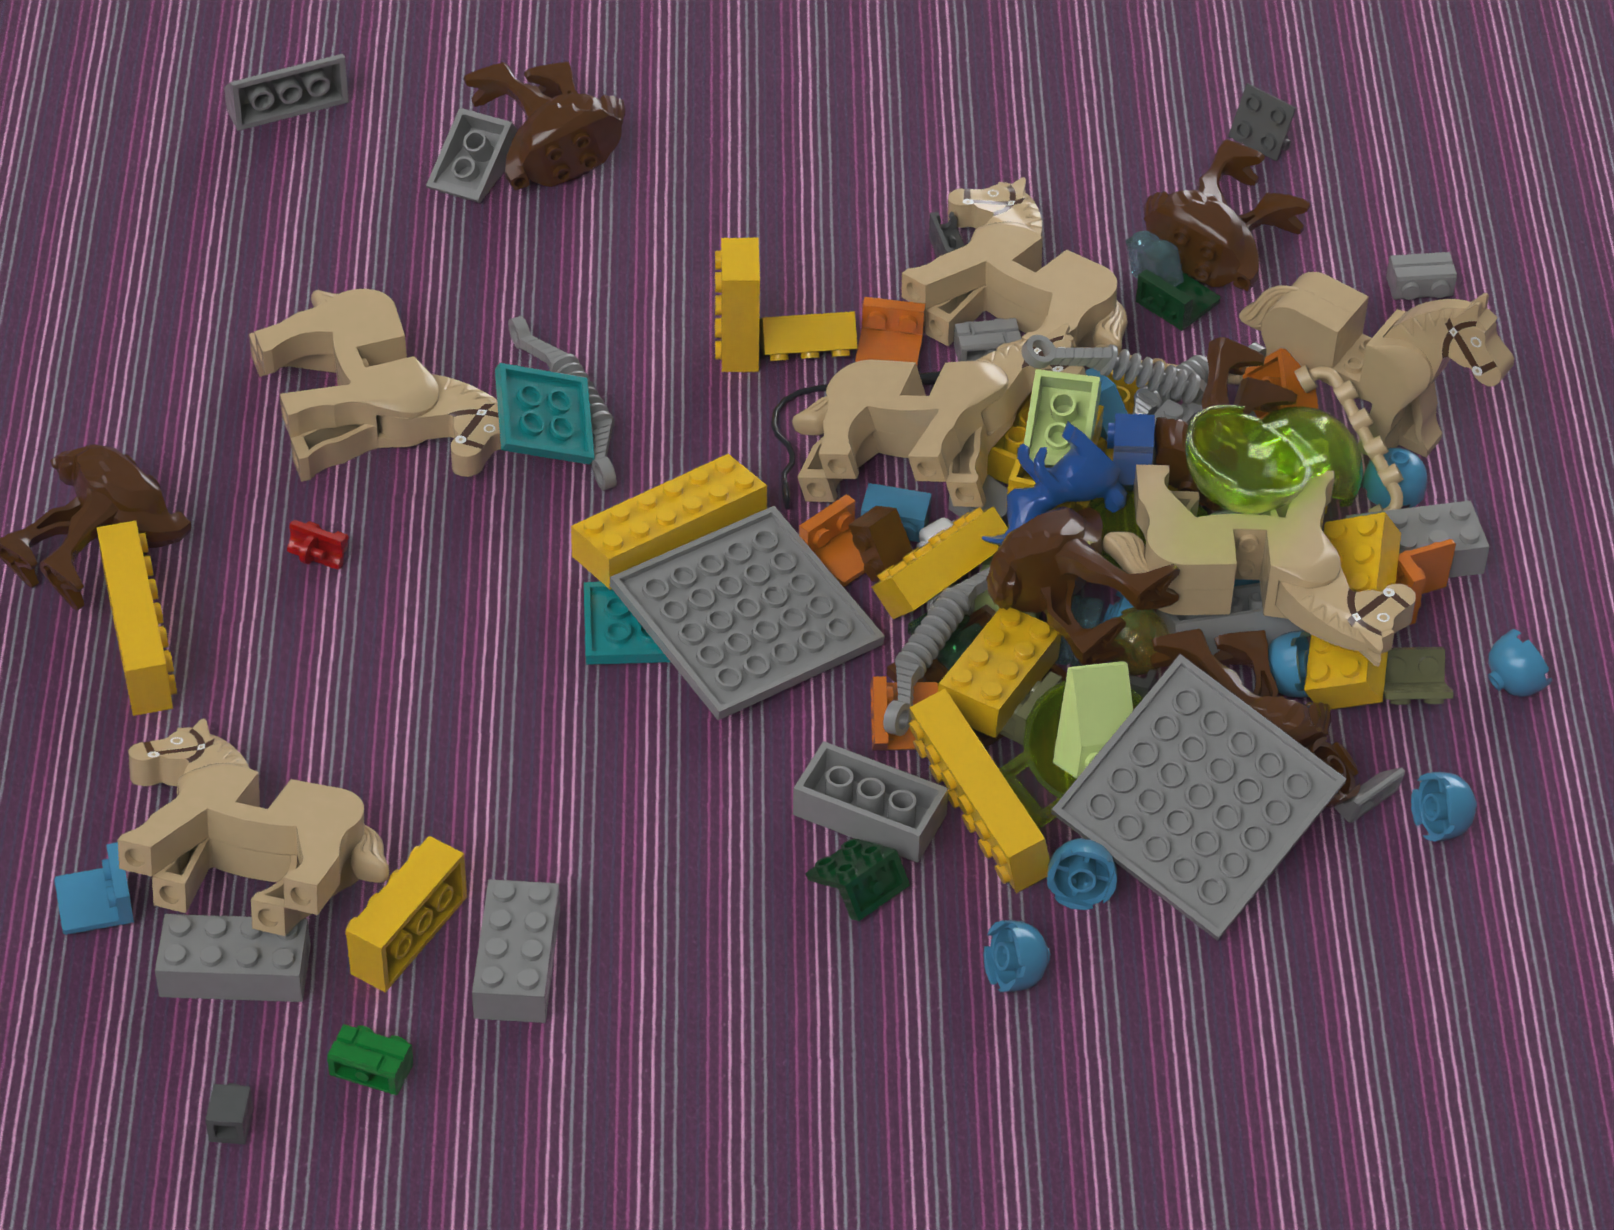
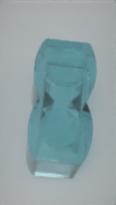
[1125,231,1184,287]

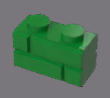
[327,1024,414,1096]

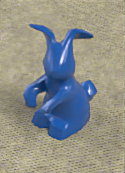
[982,421,1127,546]

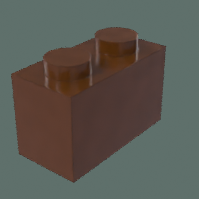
[849,506,913,582]

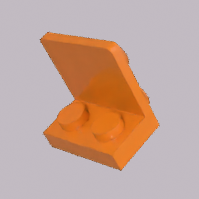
[855,297,926,366]
[799,494,865,586]
[1396,539,1456,625]
[870,676,938,751]

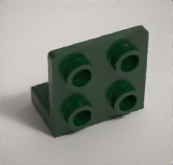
[1136,269,1221,331]
[805,839,910,921]

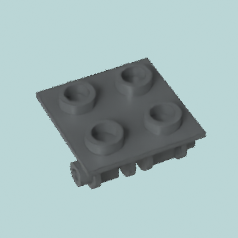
[1228,83,1296,161]

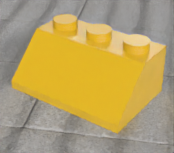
[759,311,858,361]

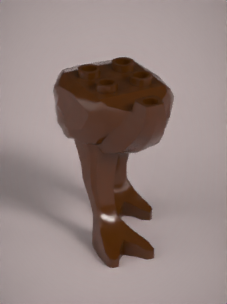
[463,61,626,191]
[1144,139,1311,291]
[1154,337,1297,515]
[0,444,192,611]
[986,506,1180,666]
[1150,629,1332,748]

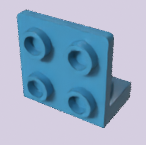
[54,842,134,935]

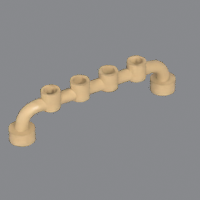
[1294,365,1404,513]

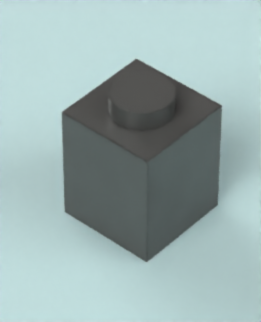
[205,1084,253,1144]

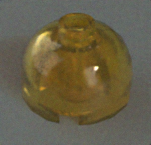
[1110,607,1170,675]

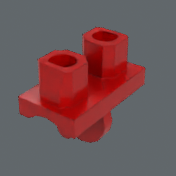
[287,520,349,570]

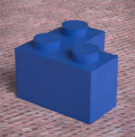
[1107,413,1155,491]

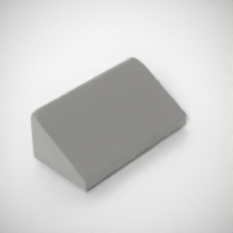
[1334,768,1405,823]

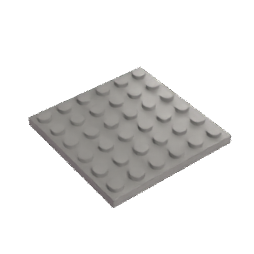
[609,506,885,720]
[1051,654,1346,941]

